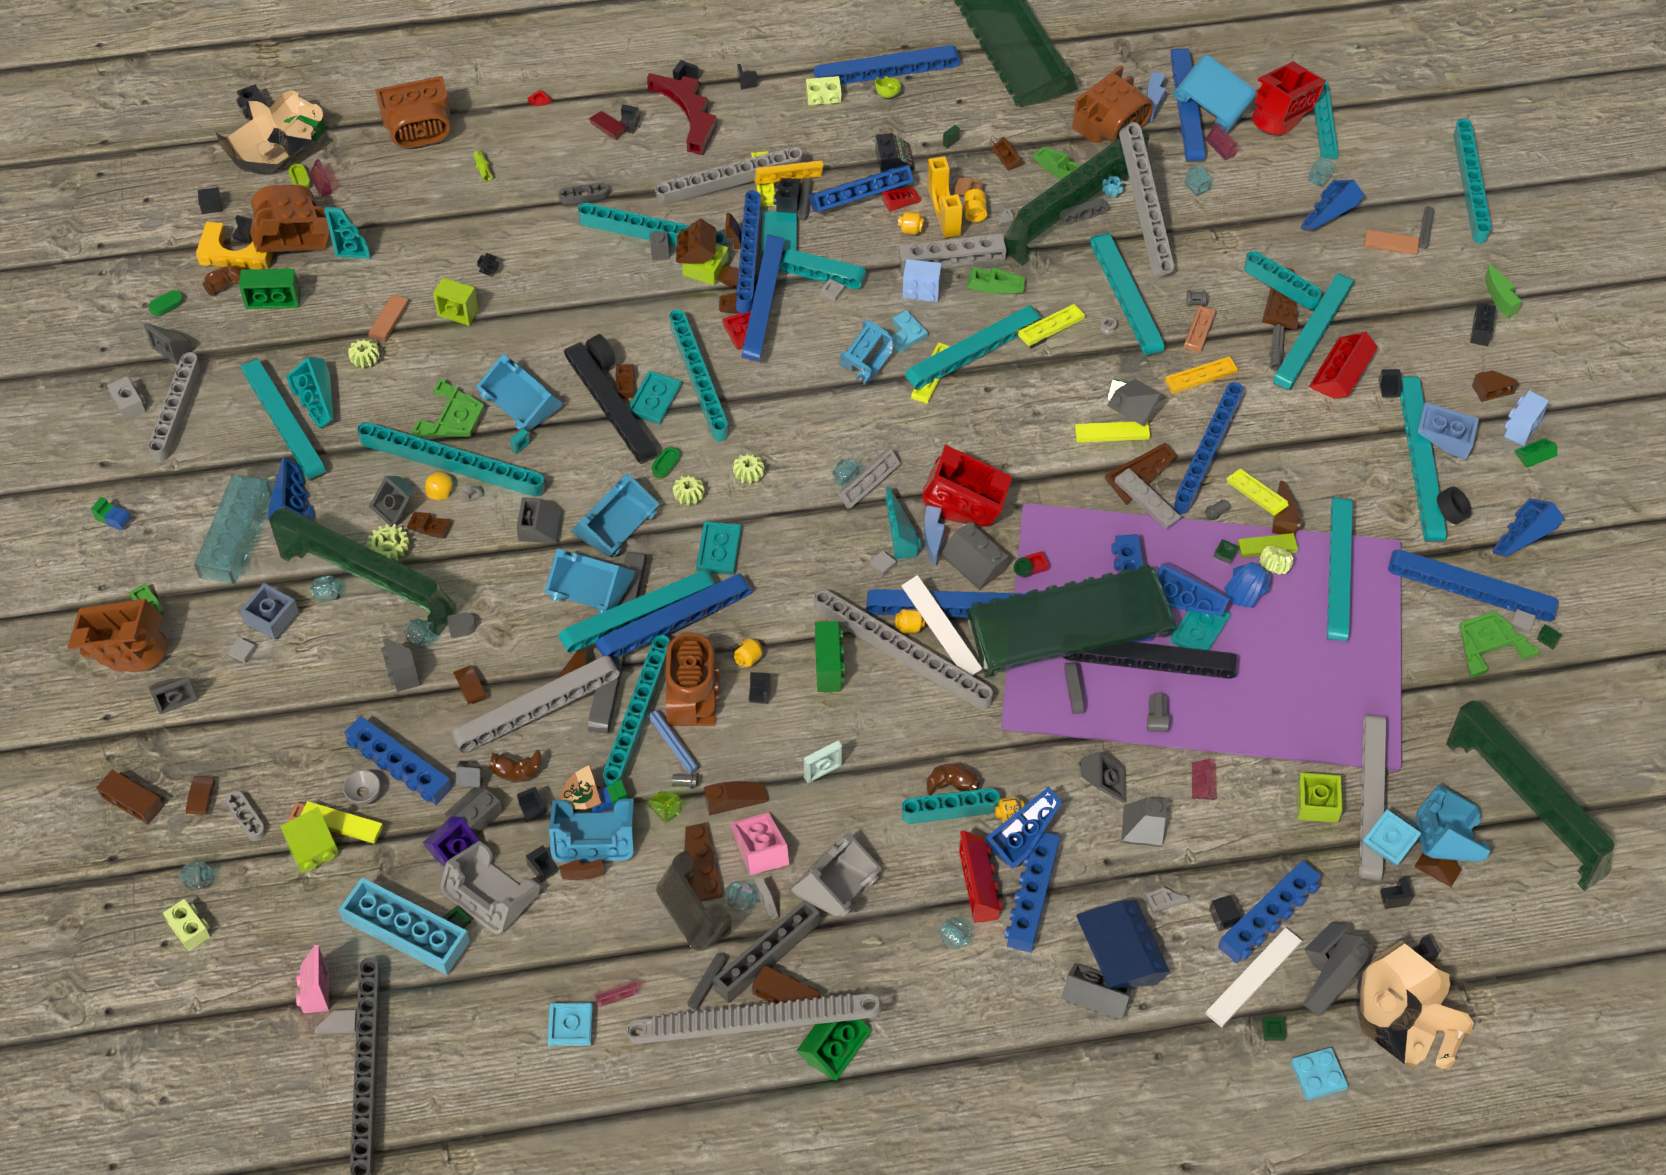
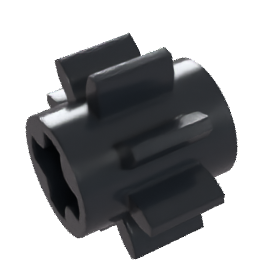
[477,253,499,276]

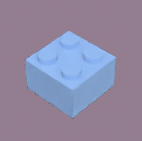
[903,259,942,302]
[1504,390,1549,446]

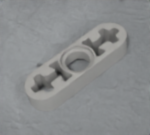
[226,791,266,841]

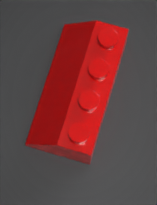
[1309,331,1378,399]
[959,830,1002,923]

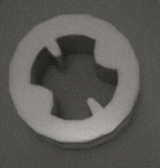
[1100,317,1117,334]

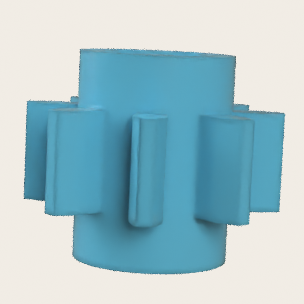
[1102,175,1123,197]

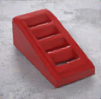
[882,188,921,212]

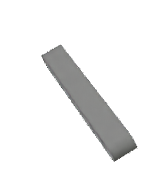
[148,352,201,463]

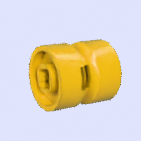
[964,189,987,222]

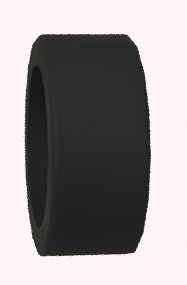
[586,334,615,371]
[1437,486,1471,524]

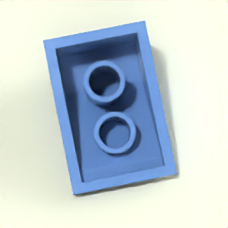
[1417,402,1479,459]

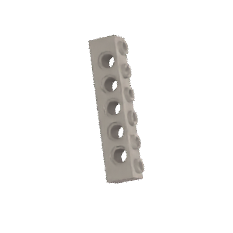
[898,234,1006,273]

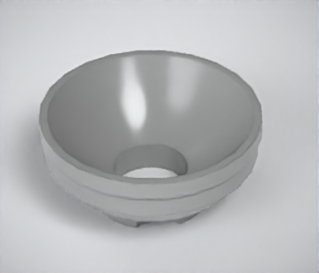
[343,770,380,805]

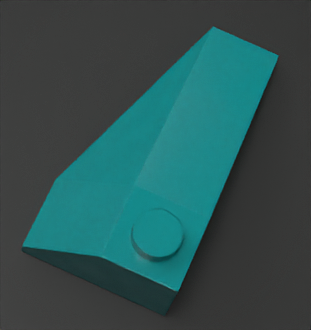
[324,207,371,259]
[286,357,333,429]
[885,487,921,559]

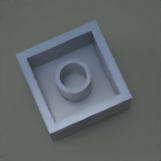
[240,583,298,640]

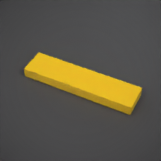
[754,161,823,184]
[1164,356,1238,394]

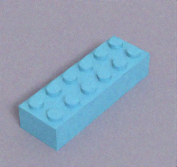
[338,877,470,975]

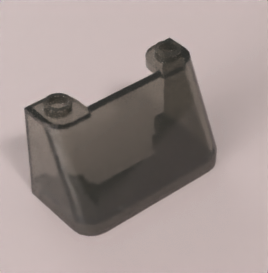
[656,850,731,951]

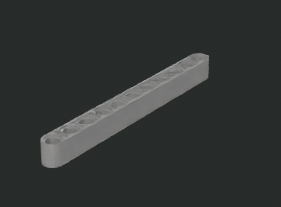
[814,589,993,710]

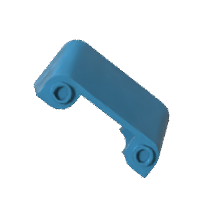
[1172,55,1256,135]
[476,353,564,432]
[571,473,659,557]
[544,548,636,613]
[1416,784,1490,862]
[549,798,634,862]

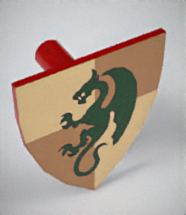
[559,765,602,809]

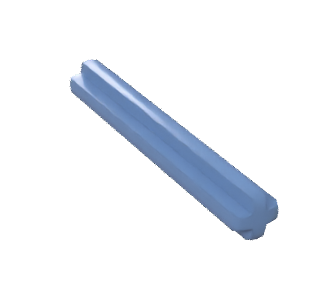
[649,710,698,774]

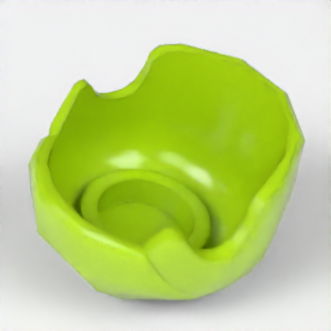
[875,76,901,98]

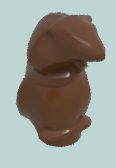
[202,265,245,296]
[488,750,542,783]
[926,763,980,796]

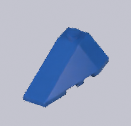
[1300,179,1365,230]
[268,457,313,528]
[1492,498,1565,557]
[1148,562,1230,616]
[985,787,1062,869]

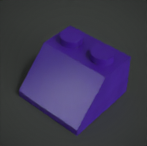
[422,816,479,867]

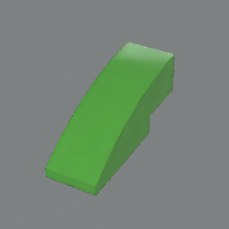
[1032,146,1085,186]
[1485,264,1522,318]
[967,266,1025,294]

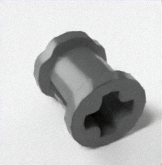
[1186,290,1206,306]

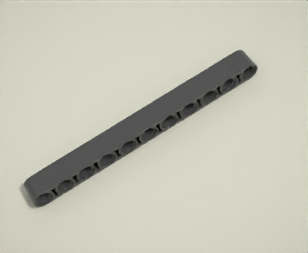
[588,552,647,734]
[350,958,381,1175]

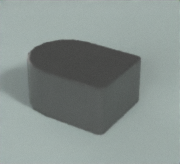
[447,613,476,638]

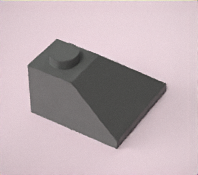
[144,323,192,365]
[1107,379,1162,426]
[369,476,412,527]
[149,677,198,715]
[1080,751,1126,803]
[1121,798,1167,847]

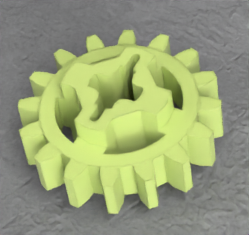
[367,524,410,563]

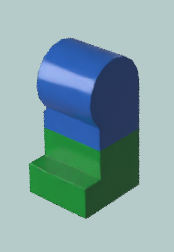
[91,497,131,530]
[591,779,627,813]

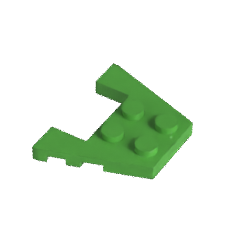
[412,378,485,437]
[1459,611,1540,678]

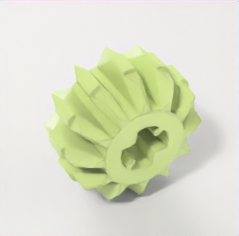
[348,338,380,369]
[733,453,764,484]
[673,474,705,506]
[1259,545,1293,575]

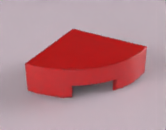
[527,90,551,106]

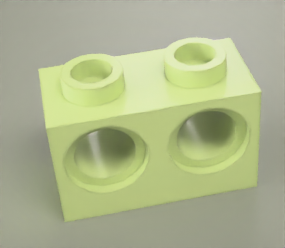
[806,76,841,105]
[163,899,210,951]

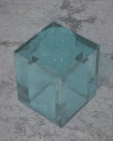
[1308,157,1335,188]
[1185,165,1213,196]

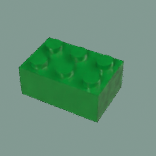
[239,268,301,309]
[815,621,845,692]

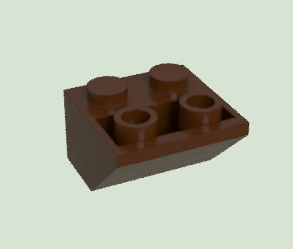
[676,218,716,263]

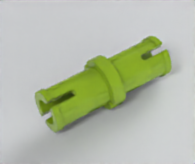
[473,150,493,182]

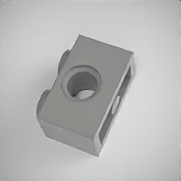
[107,376,146,421]

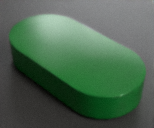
[148,290,183,316]
[652,447,680,478]

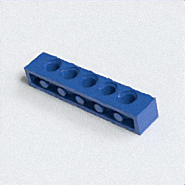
[808,165,914,212]
[1111,534,1154,642]
[344,716,452,805]
[1004,832,1060,953]
[1218,860,1321,963]

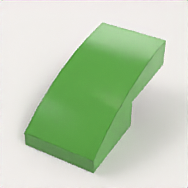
[128,583,164,614]

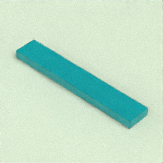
[1314,81,1339,159]

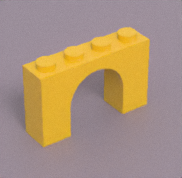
[927,156,963,238]
[196,222,273,269]

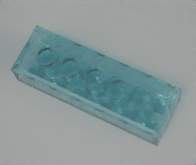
[194,474,272,584]

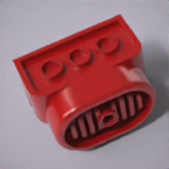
[1252,61,1326,135]
[922,444,1012,527]

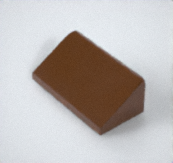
[991,137,1025,171]

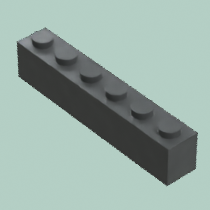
[713,900,820,1003]

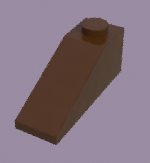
[1272,481,1301,536]
[704,782,768,816]

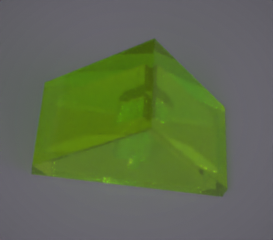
[646,790,682,824]

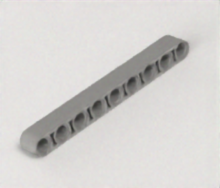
[1119,122,1174,278]
[655,147,803,205]
[452,656,619,753]
[1359,714,1386,881]

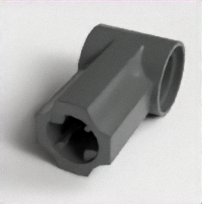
[1147,693,1169,732]

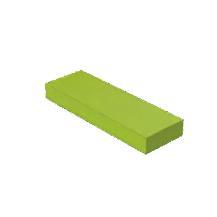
[1237,533,1298,558]

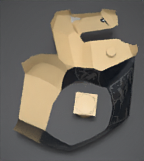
[215,90,323,175]
[1356,939,1474,1070]

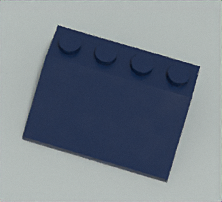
[1076,900,1170,989]

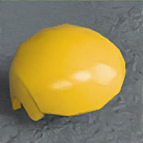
[425,471,454,501]

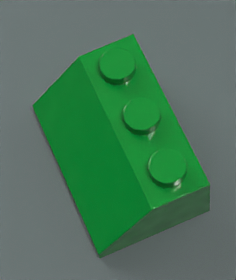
[796,1019,872,1081]

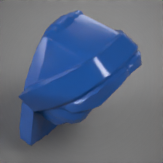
[1224,562,1271,608]

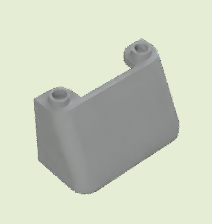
[790,832,882,917]
[440,841,541,934]

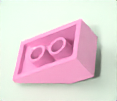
[730,812,789,875]
[296,945,329,1013]

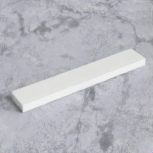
[901,575,982,676]
[1206,928,1302,1027]

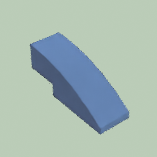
[1147,71,1166,122]
[924,505,945,566]

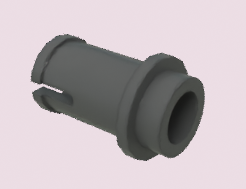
[1205,499,1229,520]
[672,773,698,789]

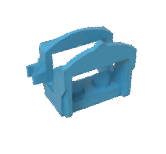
[840,320,894,385]

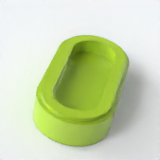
[288,164,311,189]

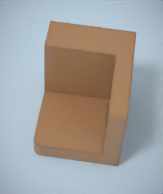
[954,178,983,196]

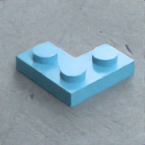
[891,310,928,353]

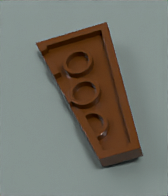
[1262,267,1298,330]
[1105,443,1176,505]
[682,823,723,906]

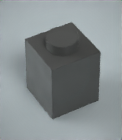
[649,232,669,260]

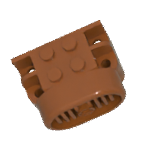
[1072,65,1153,144]
[375,76,451,148]
[250,185,329,252]
[67,599,168,672]
[665,632,720,726]

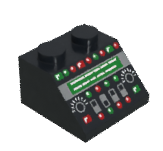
[875,133,914,172]

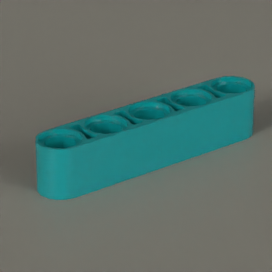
[779,249,866,289]
[1244,251,1321,309]
[901,788,1000,824]

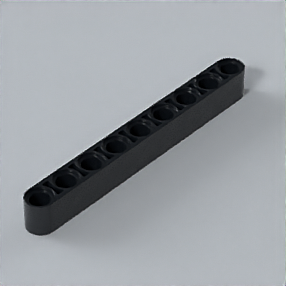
[564,342,657,463]
[1062,635,1238,679]

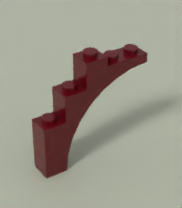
[647,73,717,155]

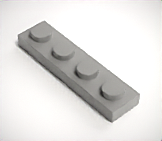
[837,449,901,508]
[1114,468,1181,531]

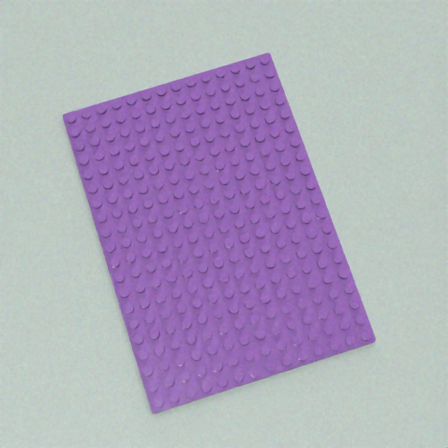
[1001,503,1401,771]

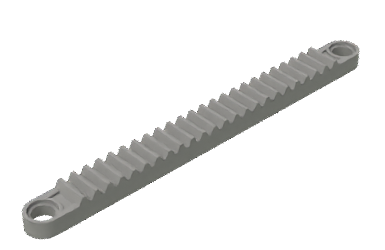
[626,994,881,1044]

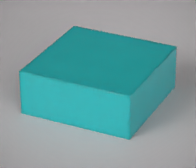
[510,428,530,454]

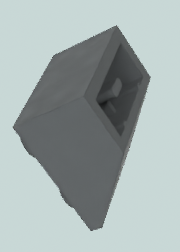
[517,497,561,544]
[381,639,420,692]

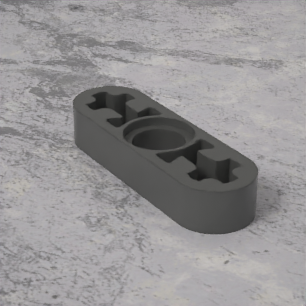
[558,182,609,205]
[1059,198,1108,225]
[1064,662,1084,714]

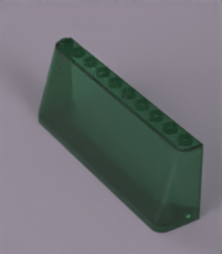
[954,0,1078,107]
[1003,129,1150,266]
[269,508,457,636]
[967,564,1177,678]
[1446,701,1614,891]

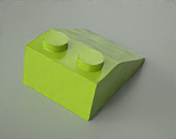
[280,807,339,874]

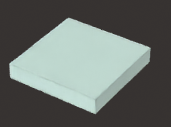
[804,740,842,783]

